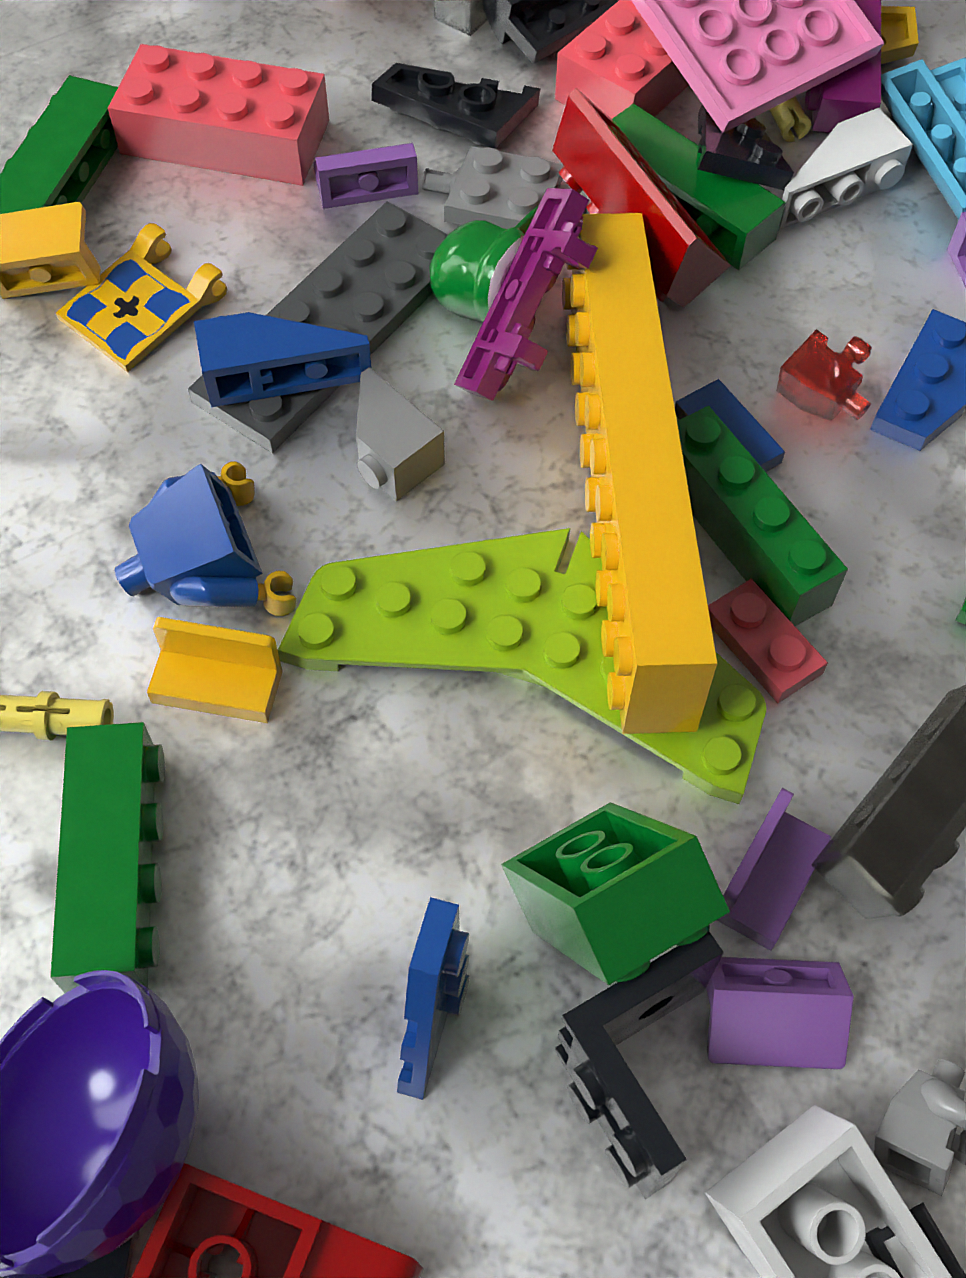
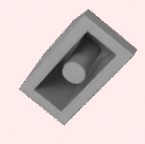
[356,367,445,501]

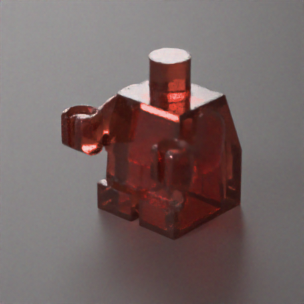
[776,329,872,421]

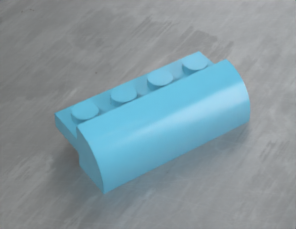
[881,58,966,220]

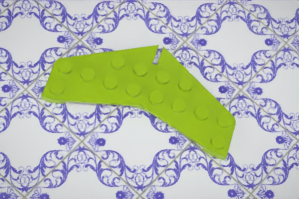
[278,528,766,804]

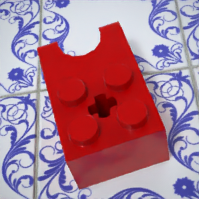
[132,1163,424,1278]

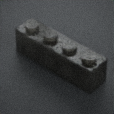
[811,685,966,920]

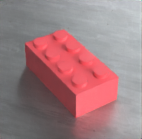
[555,0,689,119]
[108,44,329,186]

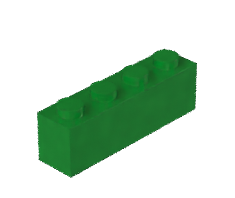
[0,75,118,214]
[612,103,786,270]
[677,405,848,626]
[50,722,165,993]

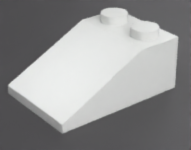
[705,1105,952,1278]

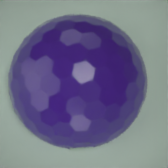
[0,970,199,1278]

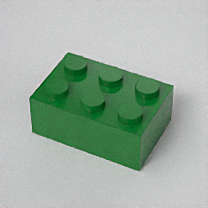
[501,802,730,985]

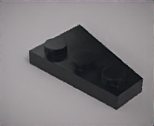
[371,63,541,149]
[697,104,794,190]

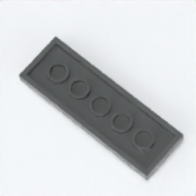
[188,201,448,453]

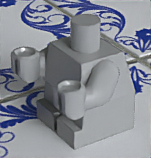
[874,1060,966,1196]

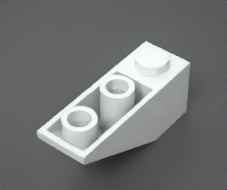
[779,108,913,230]

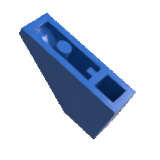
[194,312,372,407]

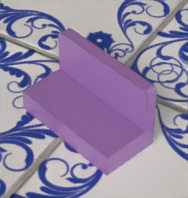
[313,143,418,209]
[717,788,831,951]
[706,957,854,1069]

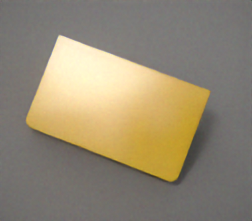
[0,202,101,299]
[147,617,283,724]

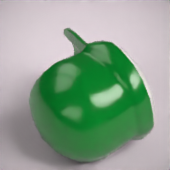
[429,206,538,322]

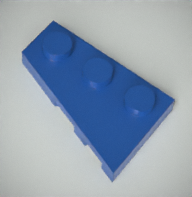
[870,309,966,451]
[397,897,470,1100]

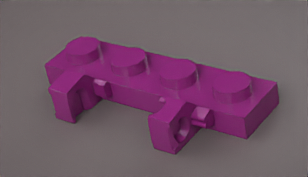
[454,188,598,401]

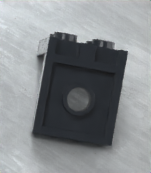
[555,931,724,1199]

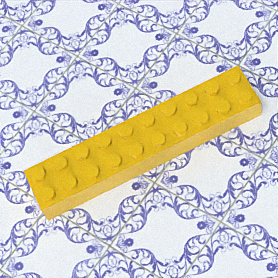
[562,213,717,734]

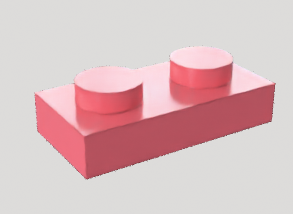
[708,578,828,704]

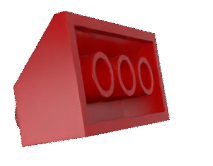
[552,88,731,308]

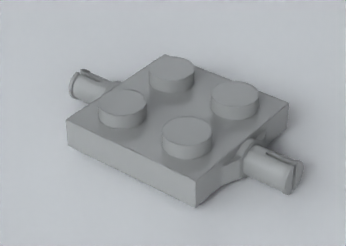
[422,146,588,229]

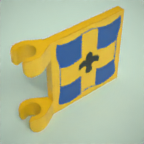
[55,223,228,372]

